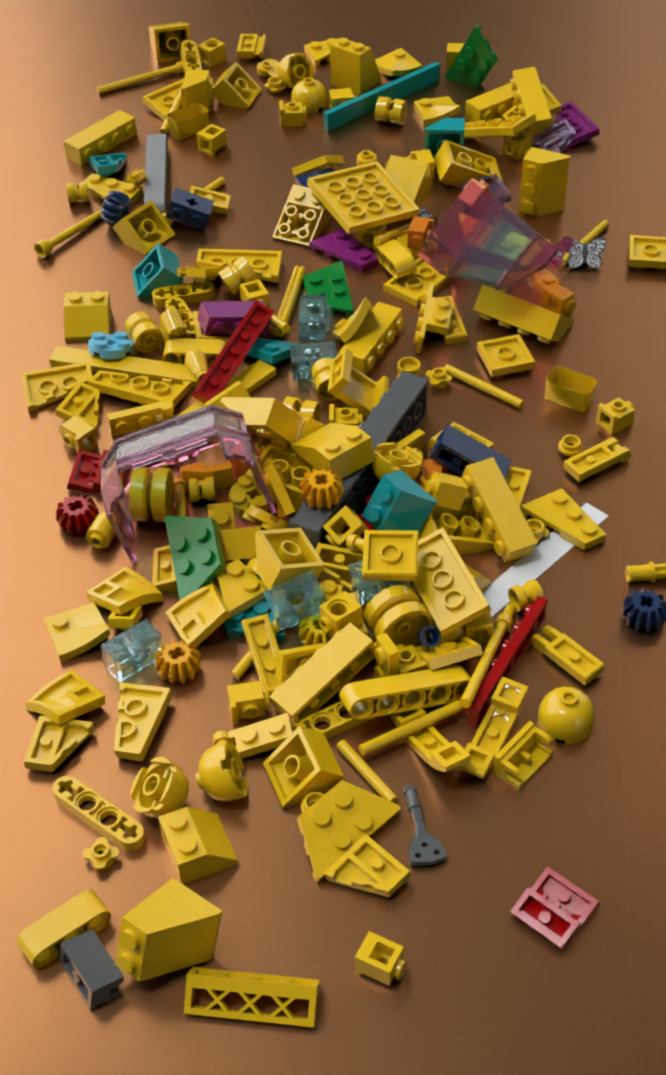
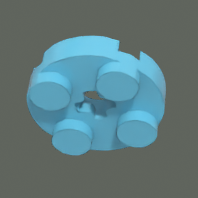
[88,331,133,359]

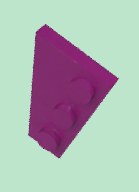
[555,101,600,149]
[309,229,379,272]

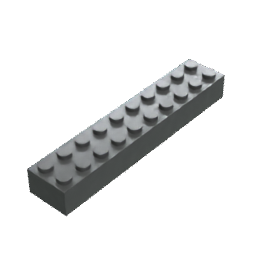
[289,371,428,550]

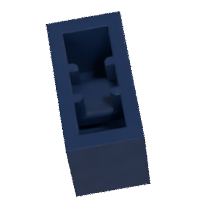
[166,187,214,230]

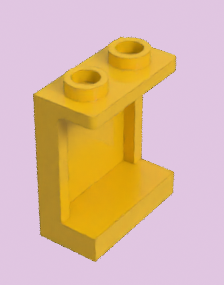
[328,348,389,418]

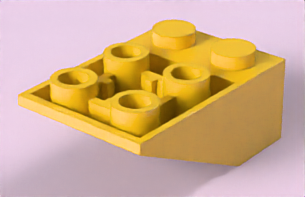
[272,184,332,247]

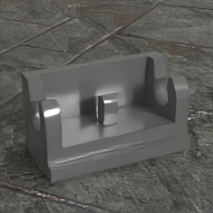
[60,929,124,1011]

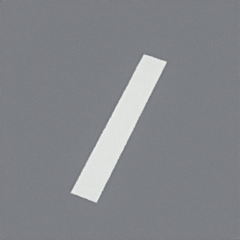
[482,503,609,617]

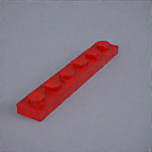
[192,300,275,404]
[464,596,548,729]

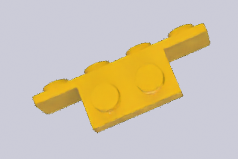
[413,283,453,353]

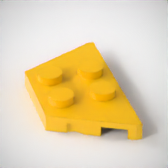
[297,780,401,883]

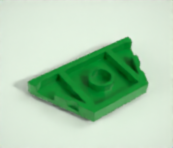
[445,24,499,88]
[303,261,354,317]
[164,516,226,600]

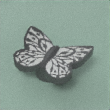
[565,237,606,268]

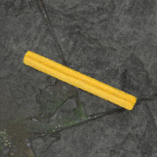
[272,265,306,337]

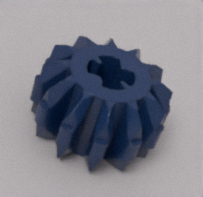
[100,190,131,226]
[622,588,666,633]

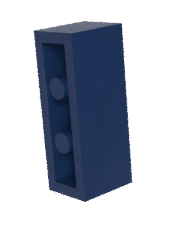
[430,424,511,479]

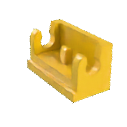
[493,721,554,791]

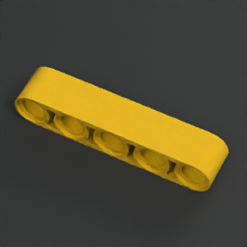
[339,665,471,720]

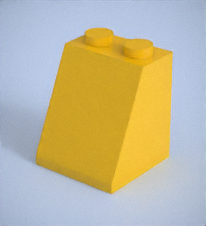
[149,22,191,63]
[330,38,381,95]
[385,155,433,208]
[115,878,222,982]

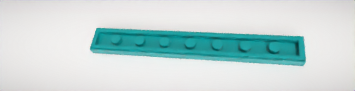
[323,62,440,131]

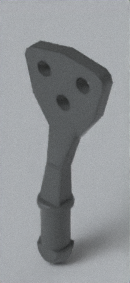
[403,785,447,866]

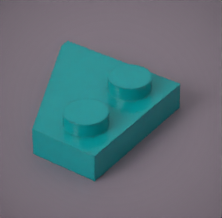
[89,153,127,176]
[247,337,301,364]

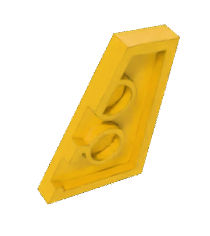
[520,488,606,551]

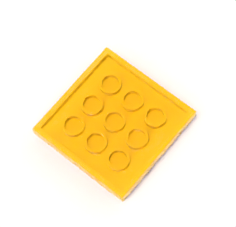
[307,161,420,234]

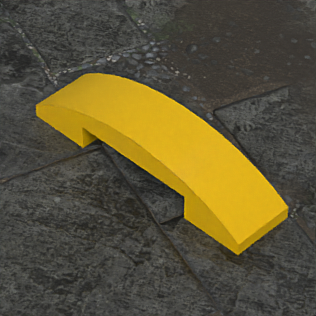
[456,677,528,779]
[389,709,471,772]

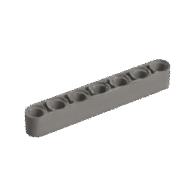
[144,134,168,214]

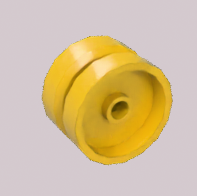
[129,467,174,522]
[363,585,433,647]

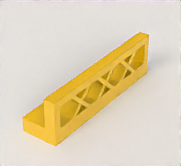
[184,967,320,1027]

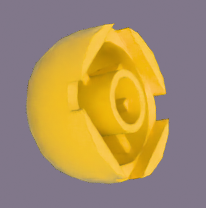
[278,52,314,90]
[291,78,328,113]
[372,443,423,481]
[538,686,595,744]
[195,741,248,802]
[130,757,189,819]

